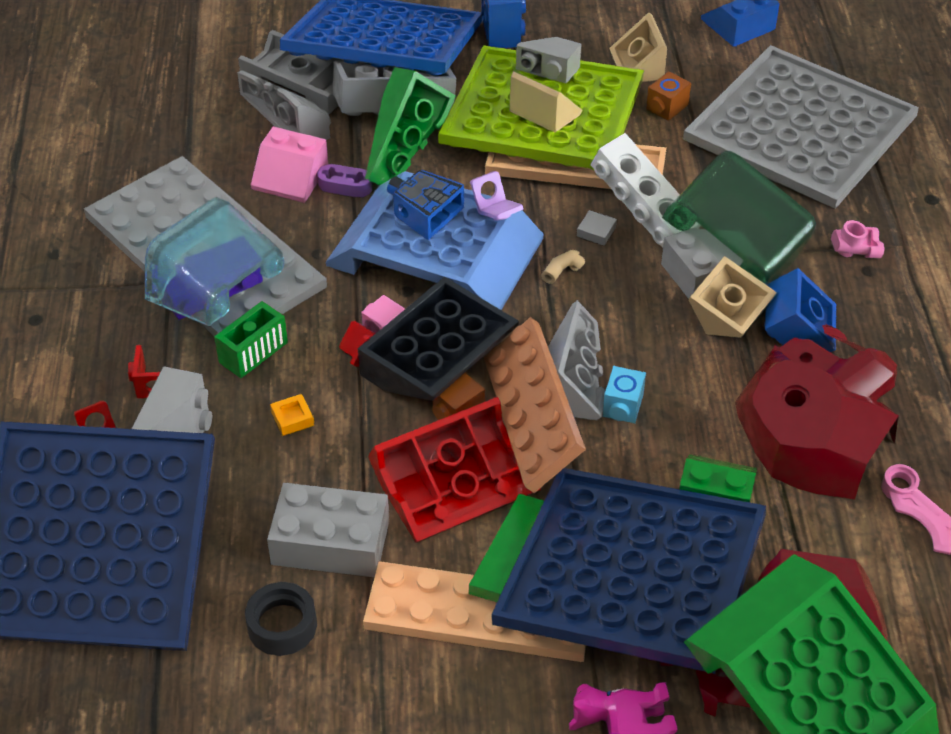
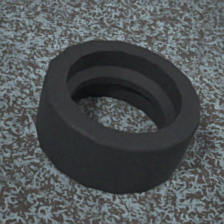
[245,582,317,656]

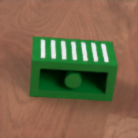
[214,301,288,378]

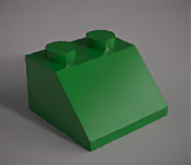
[679,454,757,502]

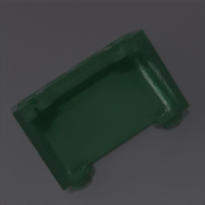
[662,151,816,285]

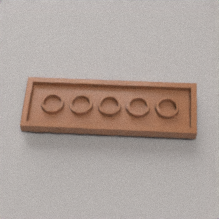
[484,317,586,493]

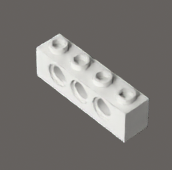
[591,133,703,247]

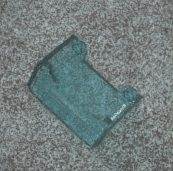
[145,197,285,326]

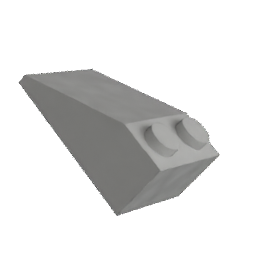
[661,228,773,299]
[132,367,212,433]

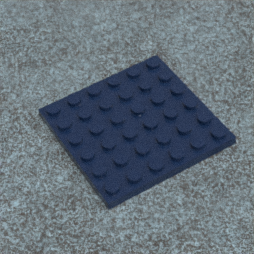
[0,421,215,651]
[491,468,766,674]

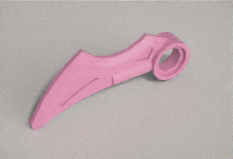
[881,464,951,555]

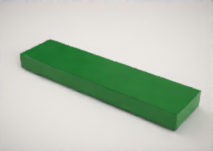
[468,494,544,602]

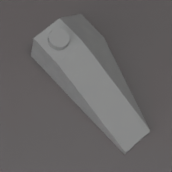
[237,70,331,140]
[548,300,605,420]

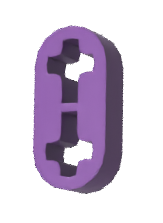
[317,164,373,197]

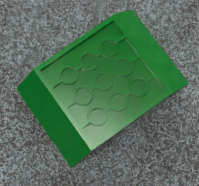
[684,554,939,734]

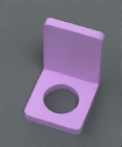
[470,171,523,221]

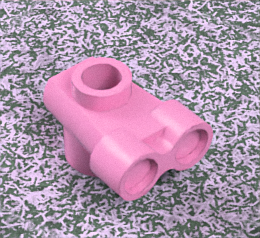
[831,220,884,259]

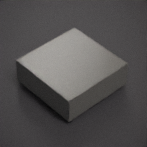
[577,210,617,245]

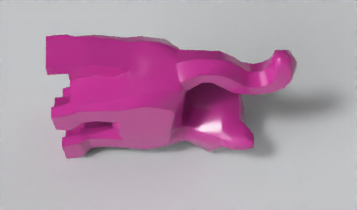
[569,682,678,734]

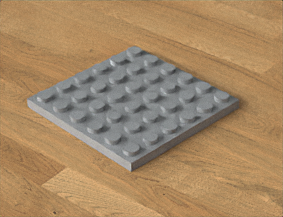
[683,45,919,209]

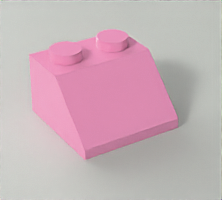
[251,126,328,203]

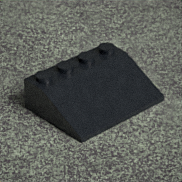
[358,277,519,401]

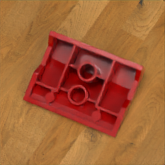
[368,397,541,543]

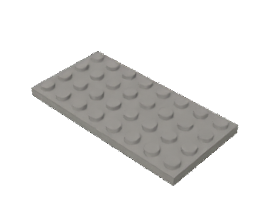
[84,156,327,336]

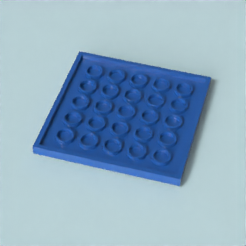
[280,0,482,75]

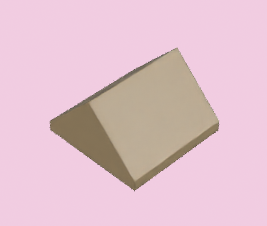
[609,13,667,82]
[510,71,582,132]
[689,256,777,338]

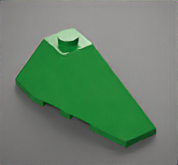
[365,67,456,186]

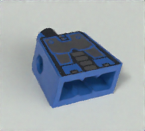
[387,170,464,240]

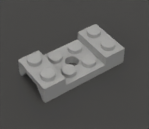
[238,30,343,114]

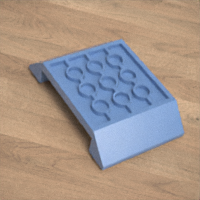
[326,171,544,310]

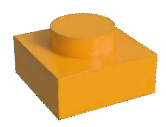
[270,394,314,436]

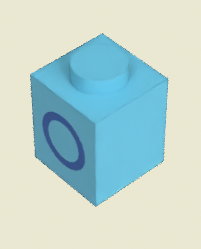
[603,366,646,423]

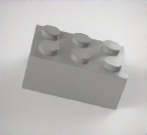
[267,483,389,577]

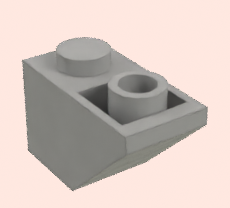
[516,37,581,83]

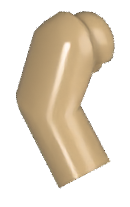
[541,250,585,284]

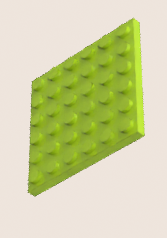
[438,45,644,170]

